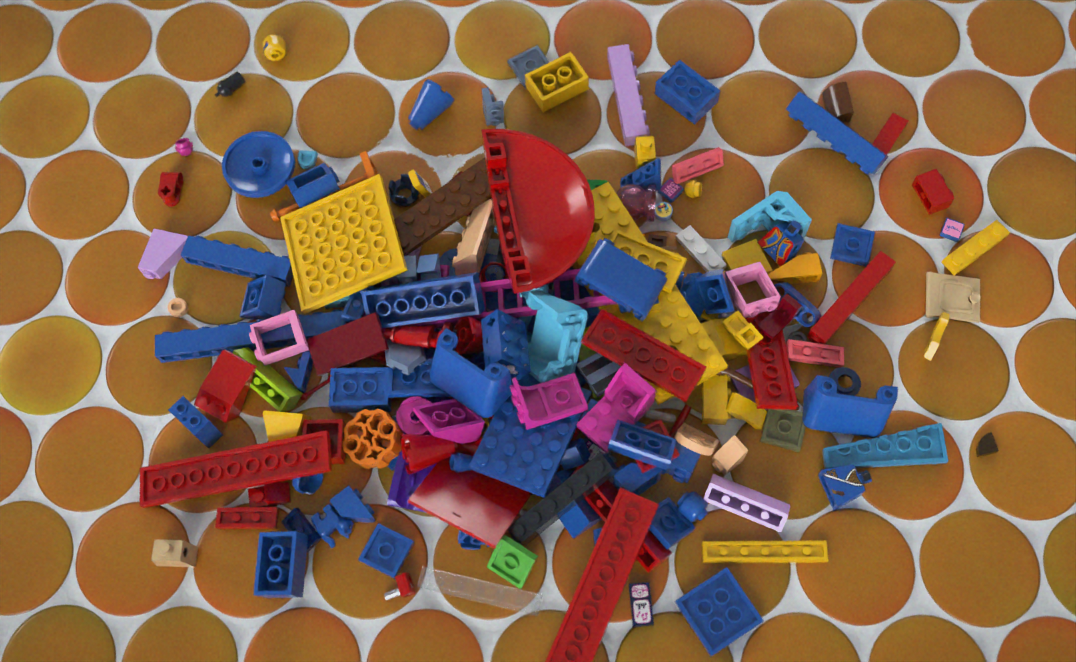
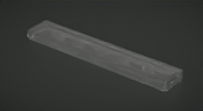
[417,566,543,616]

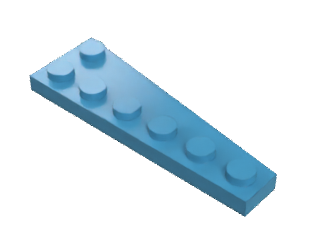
[822,423,948,469]

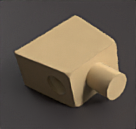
[152,539,198,567]

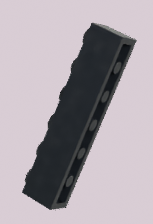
[507,452,619,545]

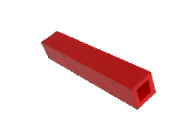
[807,251,896,345]

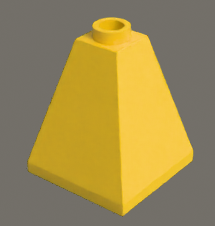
[263,411,312,442]

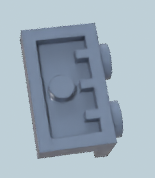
[482,87,504,126]

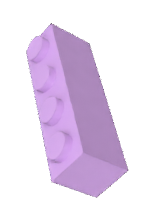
[703,474,790,532]

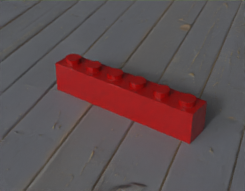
[570,462,672,573]

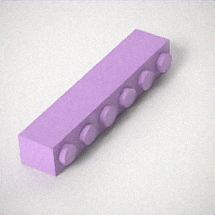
[607,44,650,146]

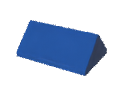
[607,419,677,470]
[545,468,602,539]

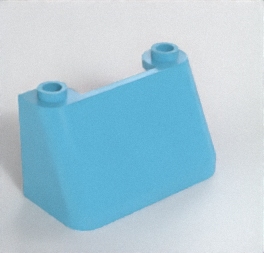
[527,290,588,383]

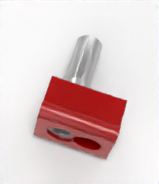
[384,572,416,600]

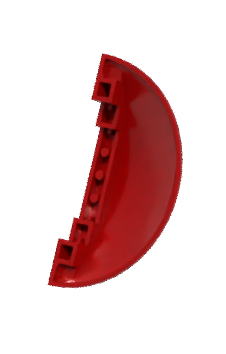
[481,129,595,294]

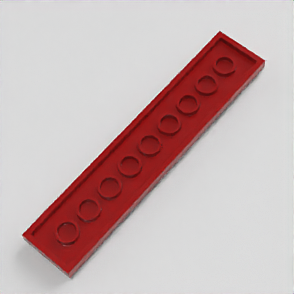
[140,430,332,508]
[545,488,659,662]

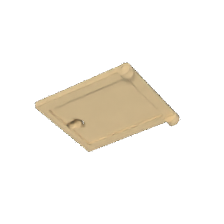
[925,272,981,323]

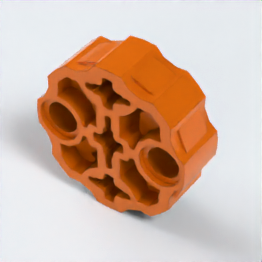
[342,409,403,469]

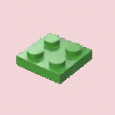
[487,535,538,589]

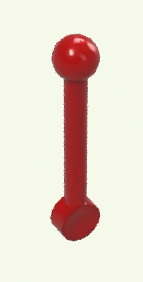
[301,375,332,401]

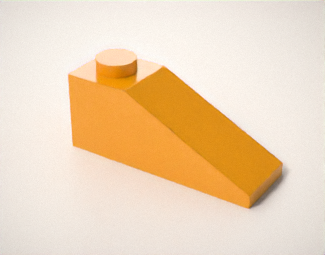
[768,252,822,285]

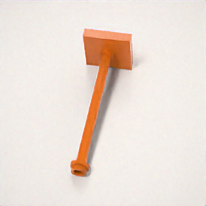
[270,151,378,222]

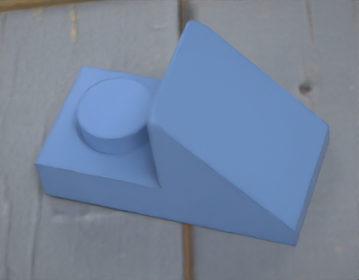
[416,254,441,280]

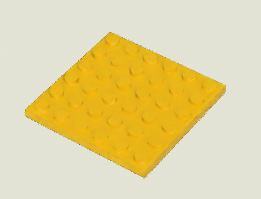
[280,174,408,314]

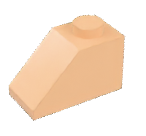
[712,435,748,476]

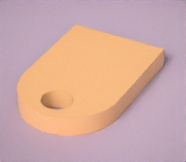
[674,423,720,456]

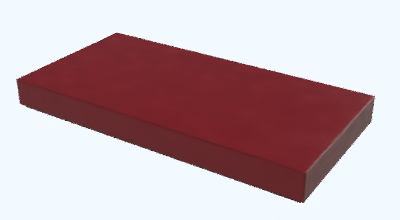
[306,312,389,376]

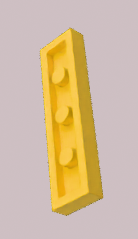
[941,220,1010,276]

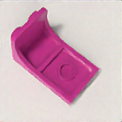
[509,373,588,430]

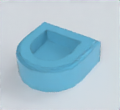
[298,150,318,169]

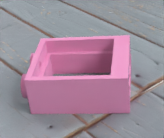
[725,262,781,318]
[249,310,309,366]

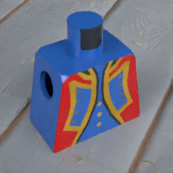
[758,221,804,267]

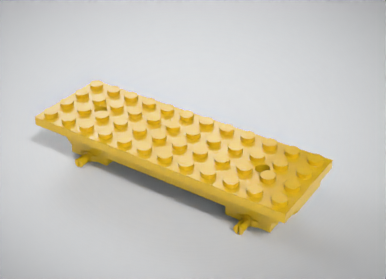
[572,182,728,405]

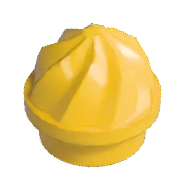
[684,180,702,198]

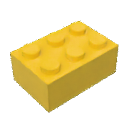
[525,52,589,112]

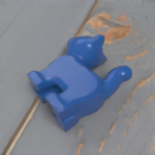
[311,504,353,548]

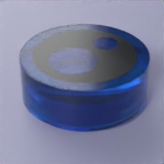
[485,265,505,282]

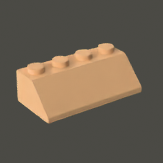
[452,199,495,275]

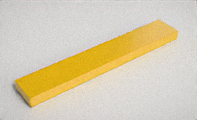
[702,540,828,563]

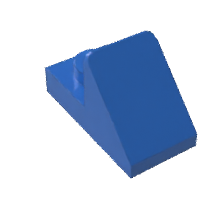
[284,351,314,393]

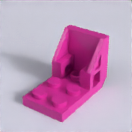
[577,363,656,453]

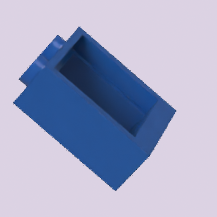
[286,162,340,208]
[168,396,223,449]

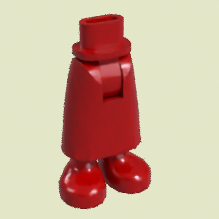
[384,321,454,349]

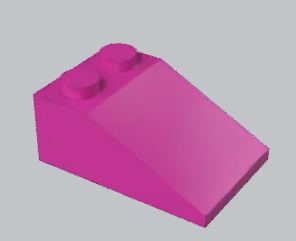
[413,399,485,444]

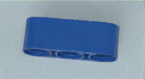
[774,282,821,327]

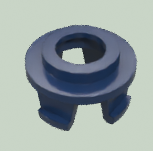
[388,174,419,206]
[829,367,861,396]

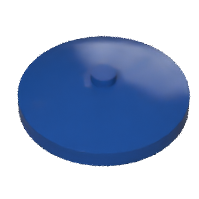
[222,131,295,198]

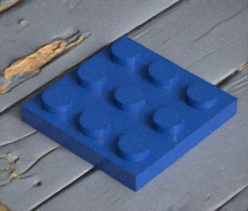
[675,567,764,656]

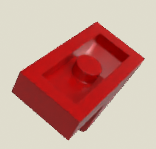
[248,482,291,507]

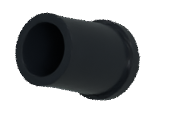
[215,71,246,97]

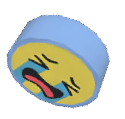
[654,202,673,221]

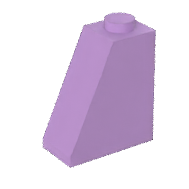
[138,229,188,279]

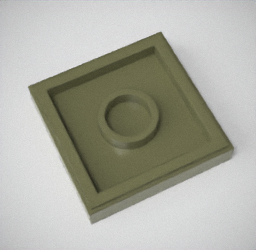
[760,409,806,452]

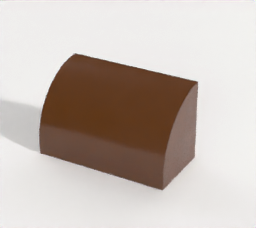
[822,82,854,123]

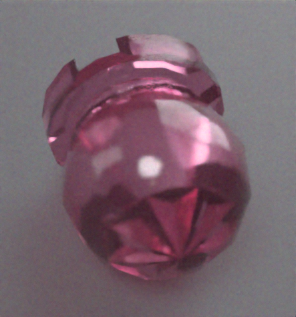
[616,184,656,222]

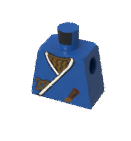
[818,465,872,511]

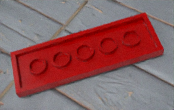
[581,309,707,402]
[745,310,798,410]

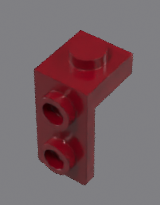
[757,294,802,339]

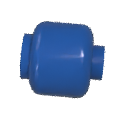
[677,491,708,522]

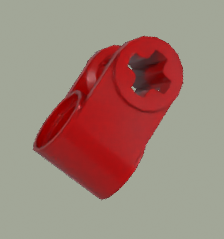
[158,172,184,207]

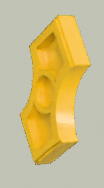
[924,312,950,360]

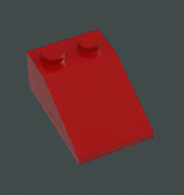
[194,349,257,423]

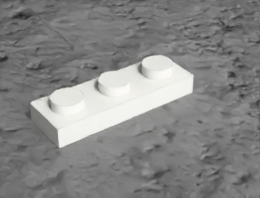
[675,225,727,273]

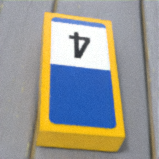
[408,169,432,198]

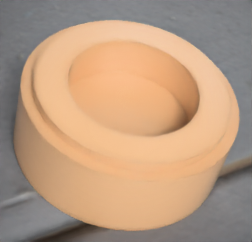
[168,298,188,317]

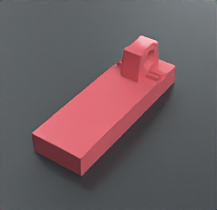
[672,147,724,184]
[786,339,844,368]

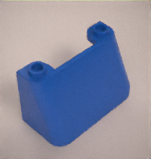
[574,238,667,322]
[429,328,512,418]
[802,375,898,438]

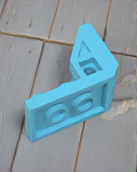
[728,191,812,243]

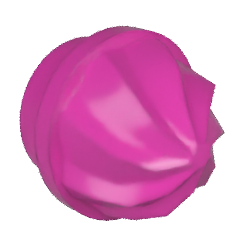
[175,138,193,156]

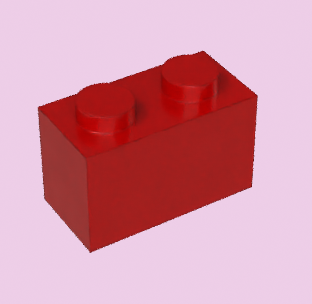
[912,168,954,215]

